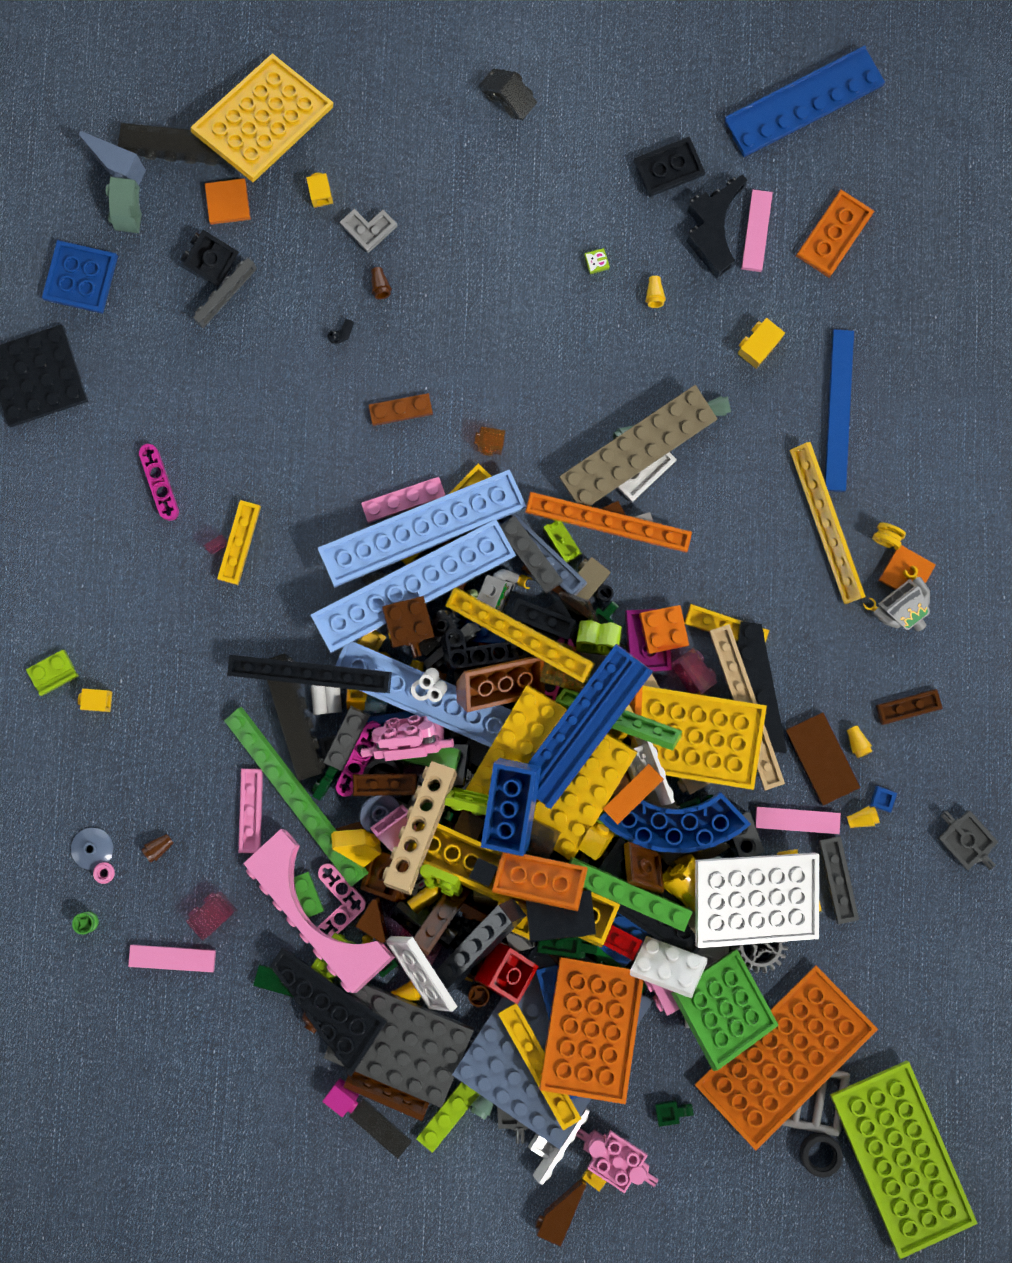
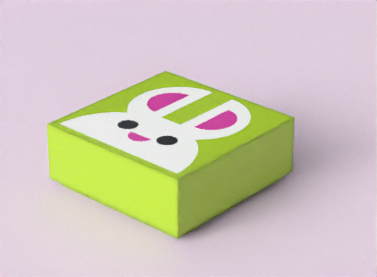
[584,248,610,274]

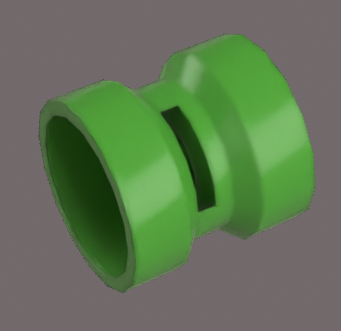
[72,911,99,935]

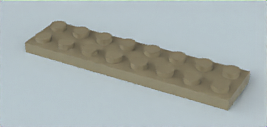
[559,385,717,506]

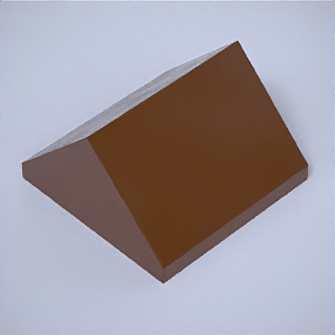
[356,896,388,943]

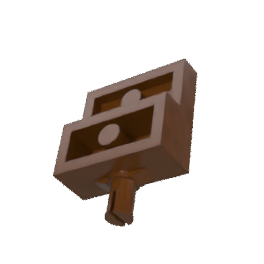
[382,596,434,658]

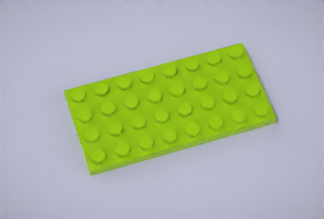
[830,1060,978,1259]

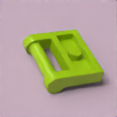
[420,864,463,897]

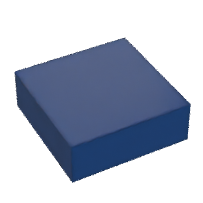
[869,786,897,813]

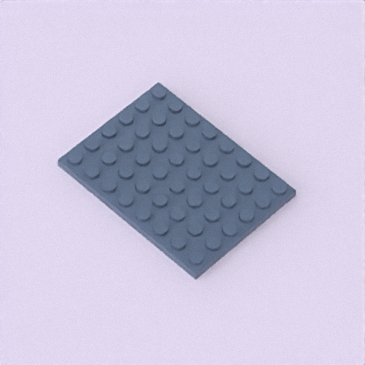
[452,943,653,1150]

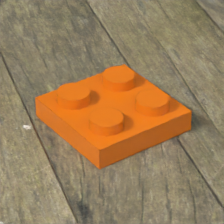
[639,605,689,654]

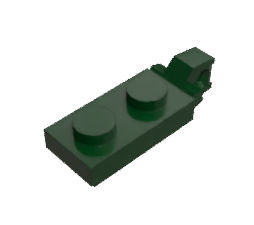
[537,937,597,959]

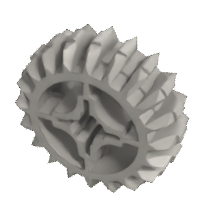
[731,941,788,973]

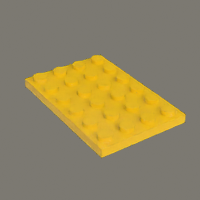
[191,53,334,182]
[630,686,767,790]

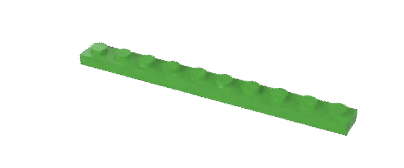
[224,707,369,887]

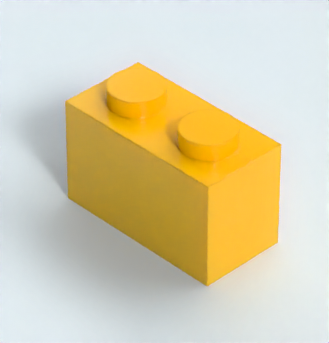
[738,318,785,369]

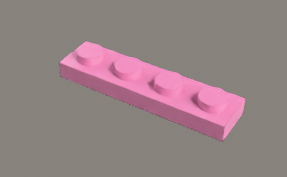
[361,477,446,523]

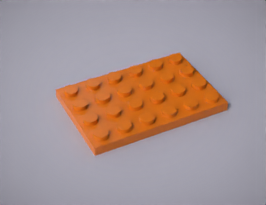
[539,957,644,1104]

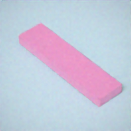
[741,190,773,272]
[238,769,263,853]
[755,807,841,834]
[128,945,216,972]

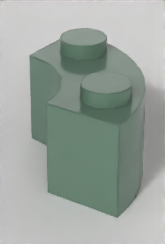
[106,177,142,233]

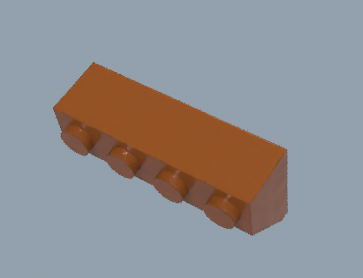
[456,656,545,712]

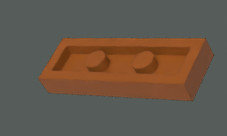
[369,393,433,426]

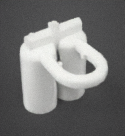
[411,668,447,702]
[311,685,342,715]

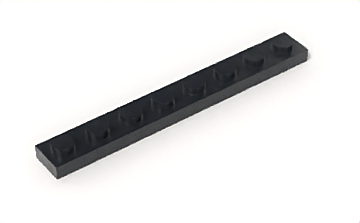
[227,655,392,693]

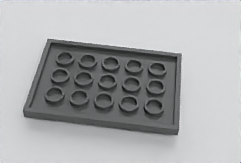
[324,983,474,1108]

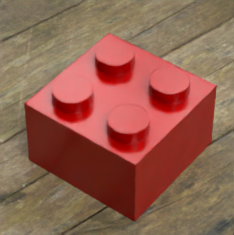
[475,943,539,1005]

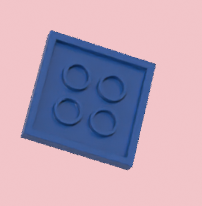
[42,240,118,314]

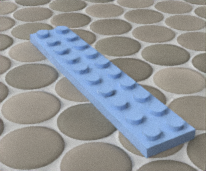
[318,469,527,588]
[310,520,516,653]
[335,642,512,747]

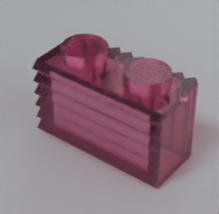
[186,891,237,941]

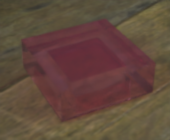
[204,534,228,554]

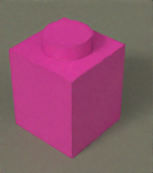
[322,1078,359,1118]

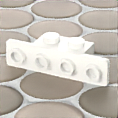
[627,737,675,806]
[528,1107,590,1185]

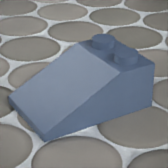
[79,131,146,185]

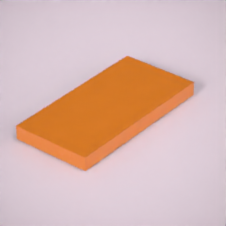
[796,190,874,278]
[492,852,588,911]

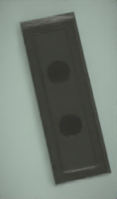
[349,1098,412,1159]

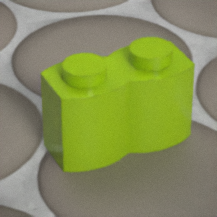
[576,620,622,656]

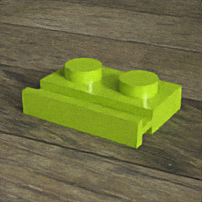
[26,650,79,696]
[444,787,489,816]

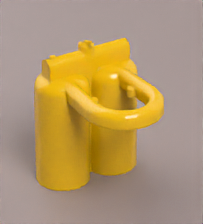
[407,878,442,914]

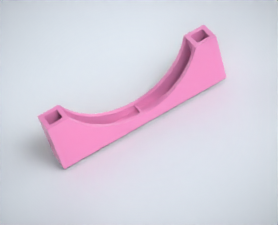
[243,829,395,993]

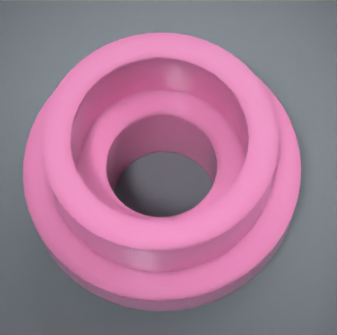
[93,862,115,884]

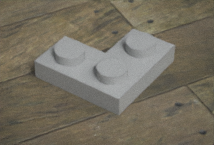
[340,209,398,253]

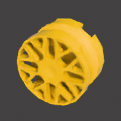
[872,522,906,550]

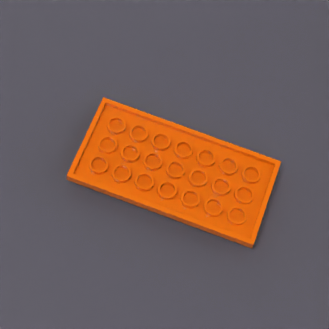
[695,965,878,1151]

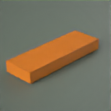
[603,764,664,824]

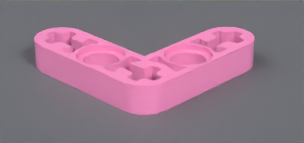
[317,863,366,937]

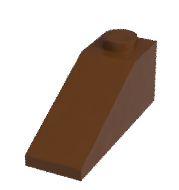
[534,1178,586,1247]

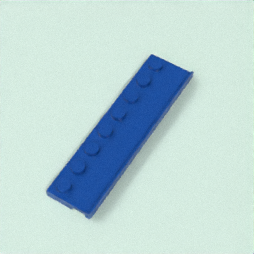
[724,45,885,157]
[528,644,653,809]

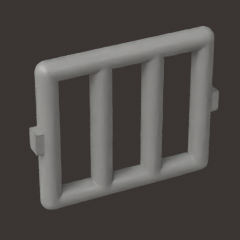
[782,1070,850,1136]

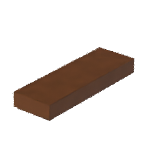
[876,689,943,725]
[353,773,417,796]

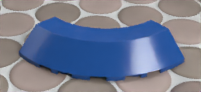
[598,792,751,853]

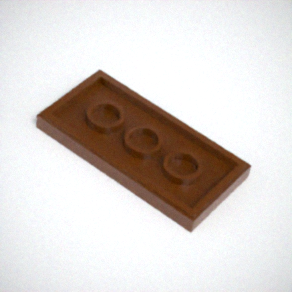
[785,712,861,806]

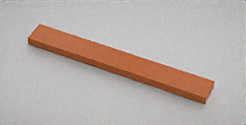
[525,492,692,553]

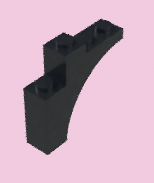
[687,174,748,279]

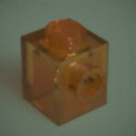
[474,426,505,456]

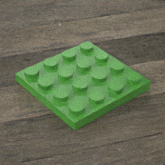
[671,949,779,1071]

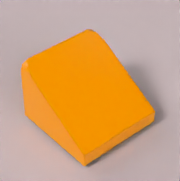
[346,689,368,710]

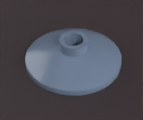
[359,795,399,833]
[71,828,114,870]

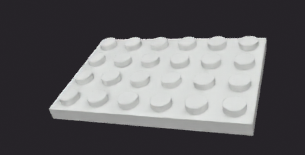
[695,853,819,948]

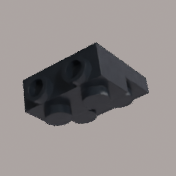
[180,230,239,287]

